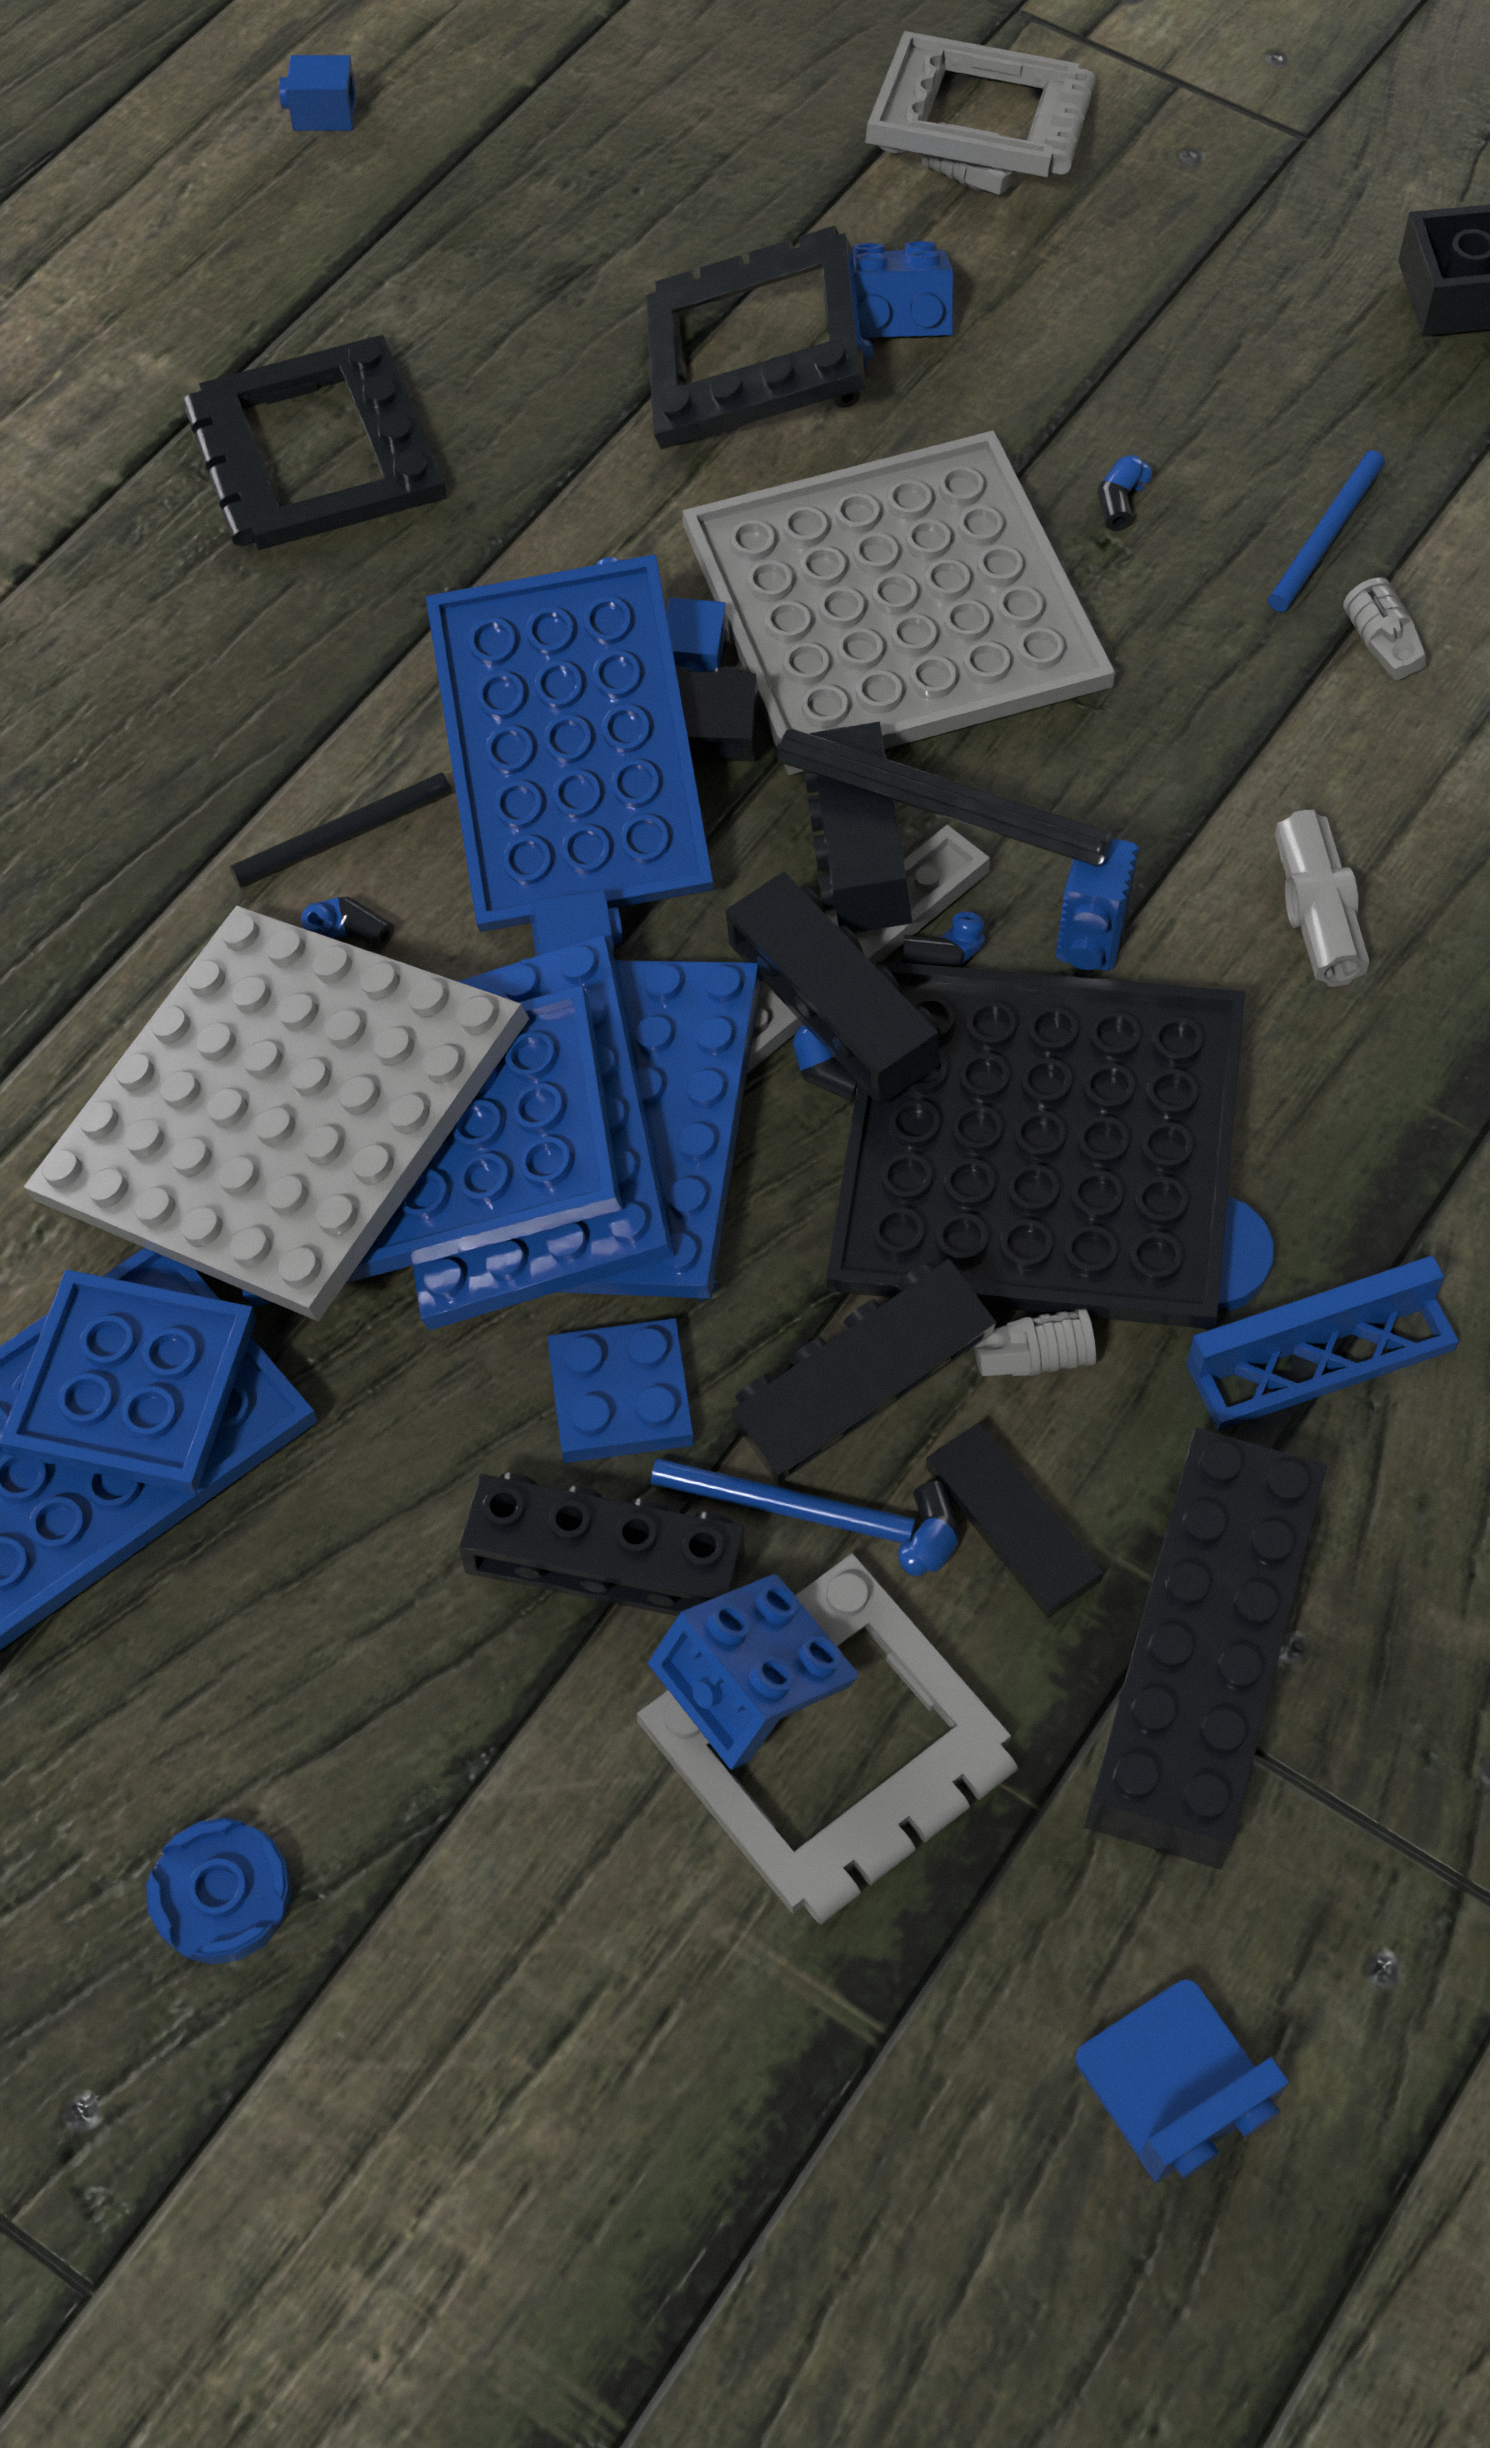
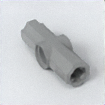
[1275,809,1370,987]

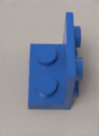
[647,1574,858,1770]

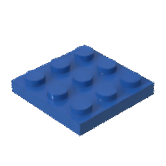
[0,1269,257,1494]

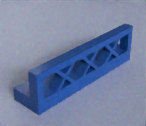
[1186,1255,1459,1431]

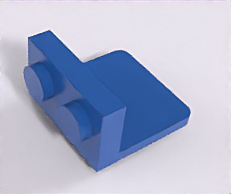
[852,241,953,338]
[1075,1980,1289,2184]

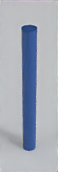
[1268,450,1385,612]
[651,1458,916,1544]

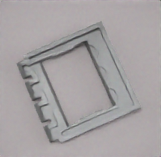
[865,31,1096,177]
[637,1553,1018,1925]

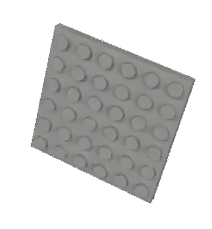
[682,430,1115,775]
[23,906,529,1322]

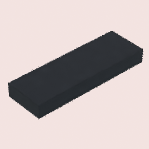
[925,1423,1103,1618]

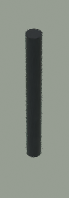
[229,772,451,888]

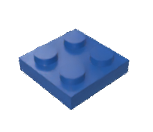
[547,1318,694,1463]

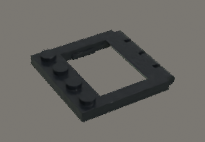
[646,225,866,449]
[183,335,447,550]

